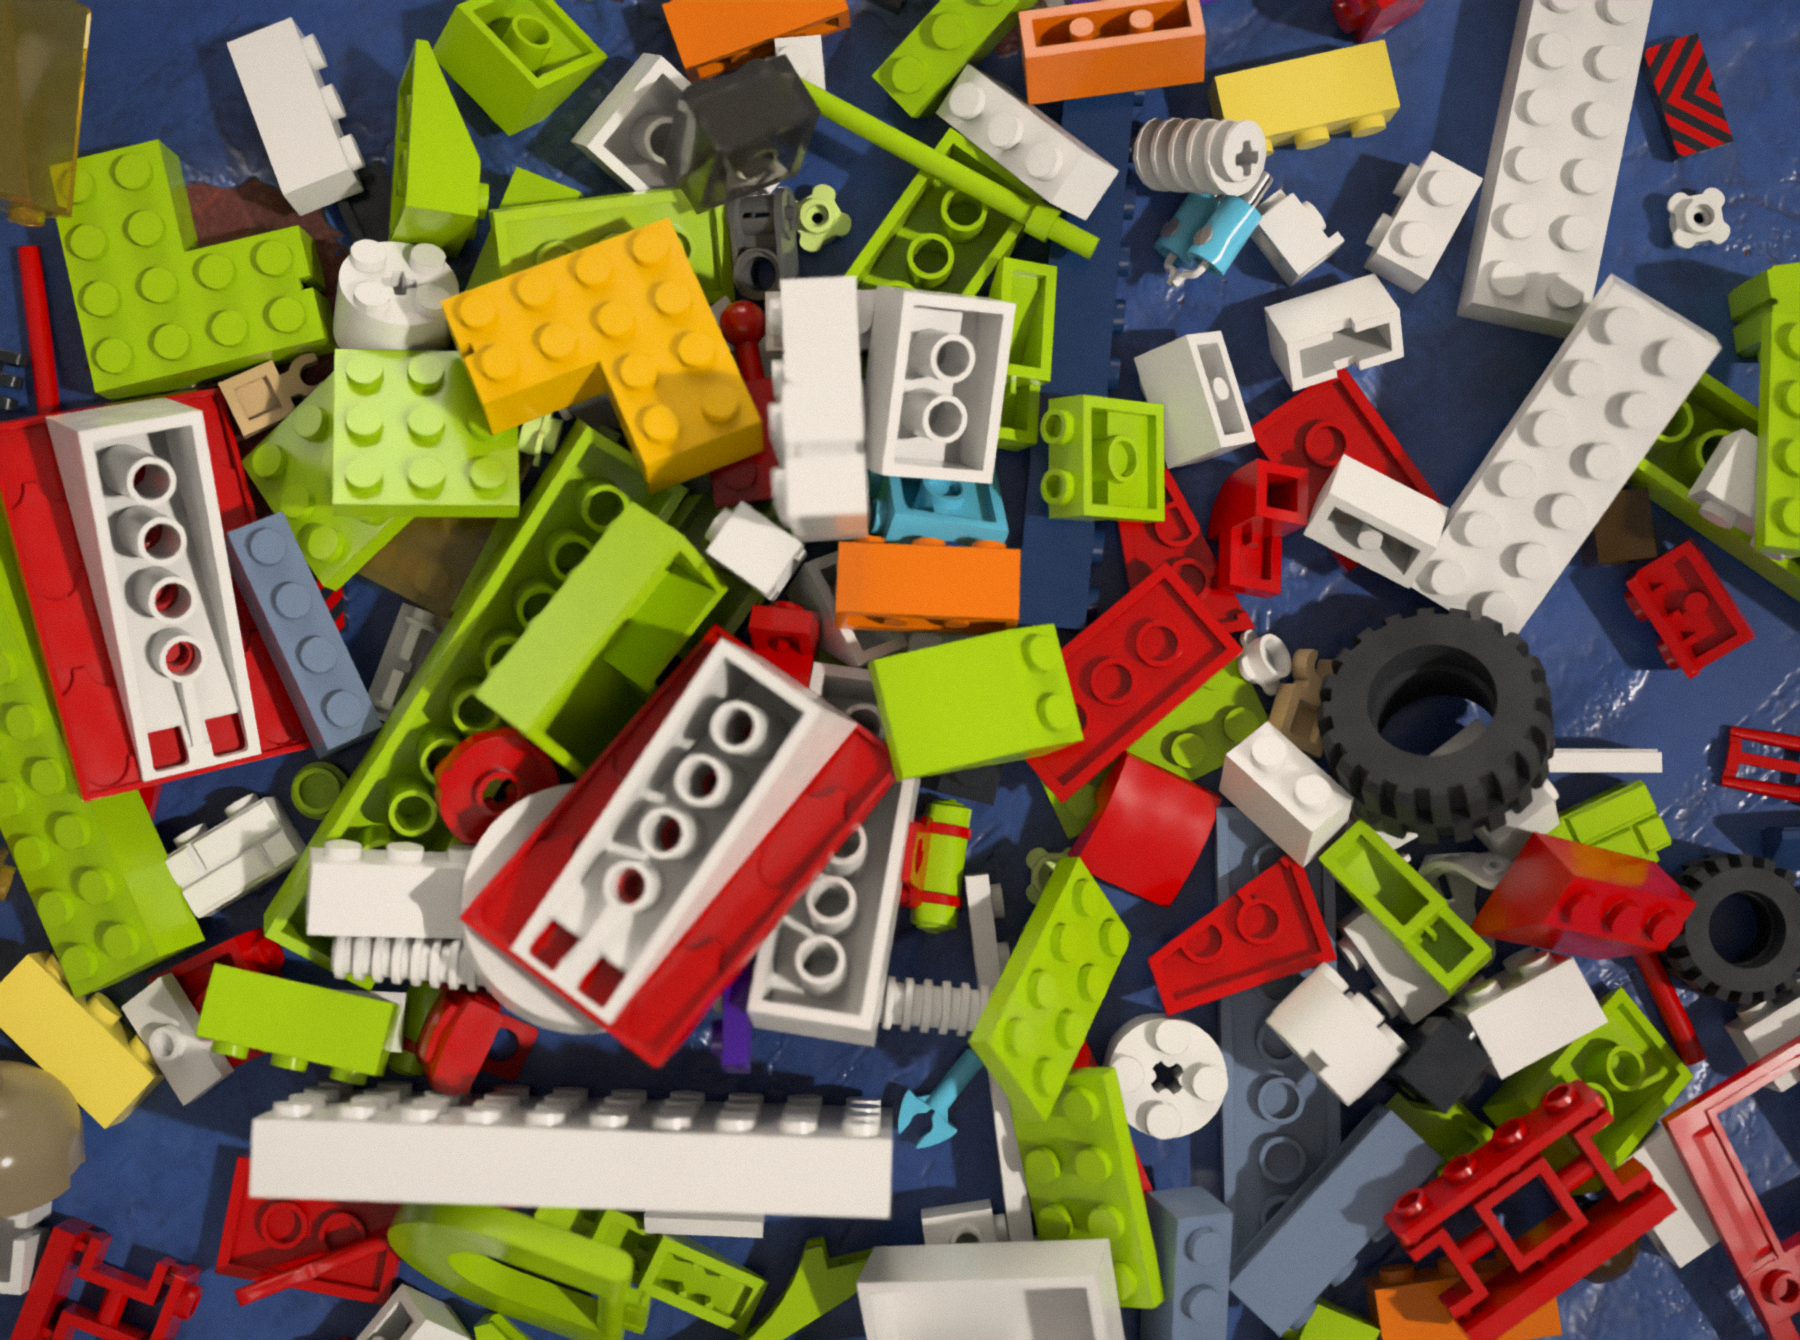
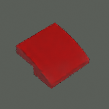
[1067,751,1222,909]

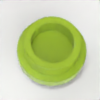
[291,762,349,820]

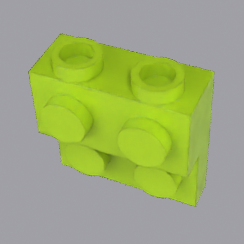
[1040,395,1165,523]

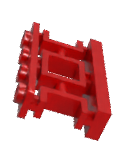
[1383,1079,1678,1340]
[10,1216,203,1340]

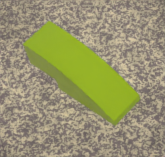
[988,257,1057,452]
[1318,818,1492,998]

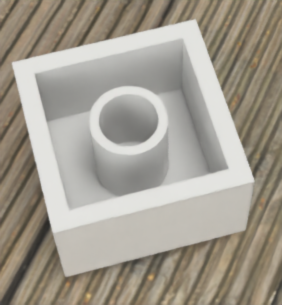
[1441,947,1608,1079]

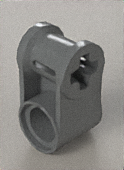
[726,186,800,301]

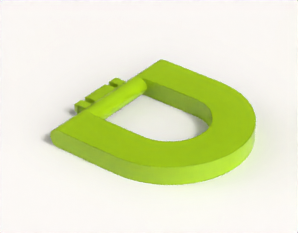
[387,1202,651,1340]

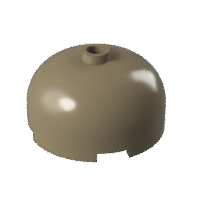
[0,1060,86,1219]

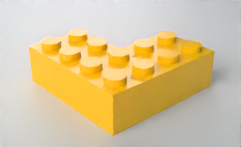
[440,217,763,495]

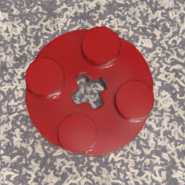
[434,727,559,846]

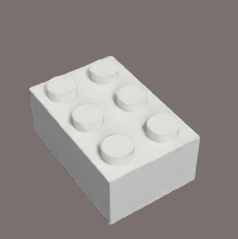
[862,285,1016,484]

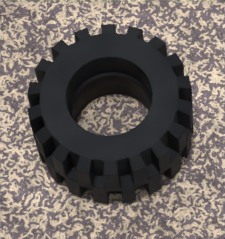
[1657,853,1800,1004]

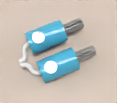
[1154,170,1273,288]

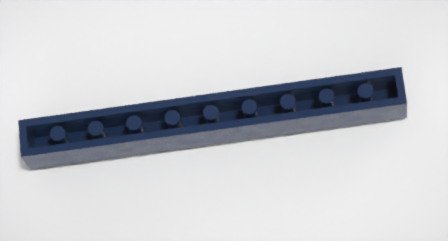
[1017,89,1146,634]

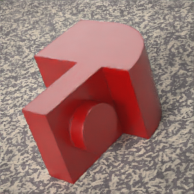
[1207,459,1308,599]
[749,601,820,688]

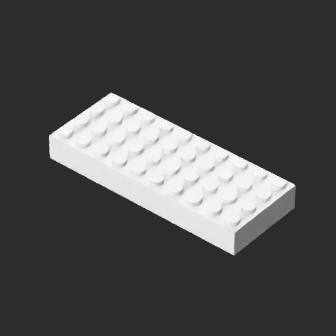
[249,1079,893,1218]

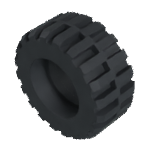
[1317,607,1555,844]

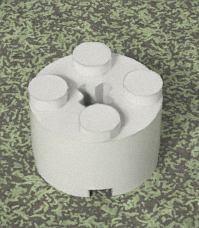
[333,239,459,351]
[1264,961,1410,1107]
[1103,1013,1228,1139]

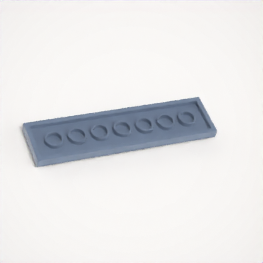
[1214,807,1341,1263]

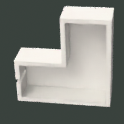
[769,276,868,542]
[856,1239,1125,1340]

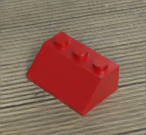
[1470,831,1697,960]

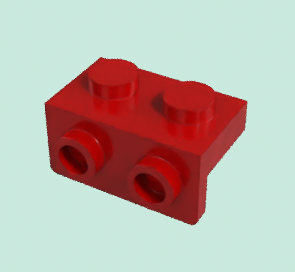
[1623,536,1756,679]

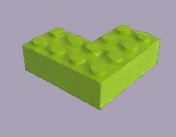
[44,139,340,402]
[475,501,729,780]

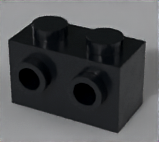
[1381,1015,1492,1114]

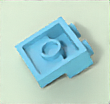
[865,465,1009,547]

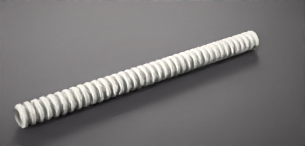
[331,936,993,1037]

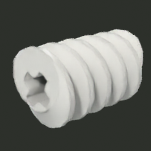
[1133,117,1267,196]

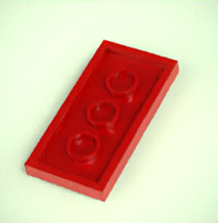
[1024,561,1243,805]

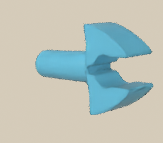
[898,1049,984,1149]

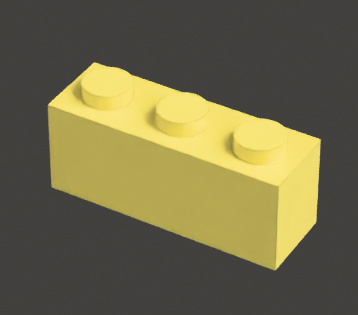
[1207,39,1400,157]
[0,950,165,1129]

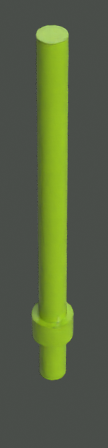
[778,71,1100,260]

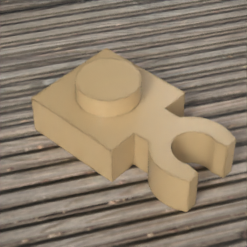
[218,353,322,439]
[1268,649,1334,758]

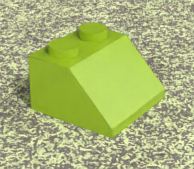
[432,0,608,136]

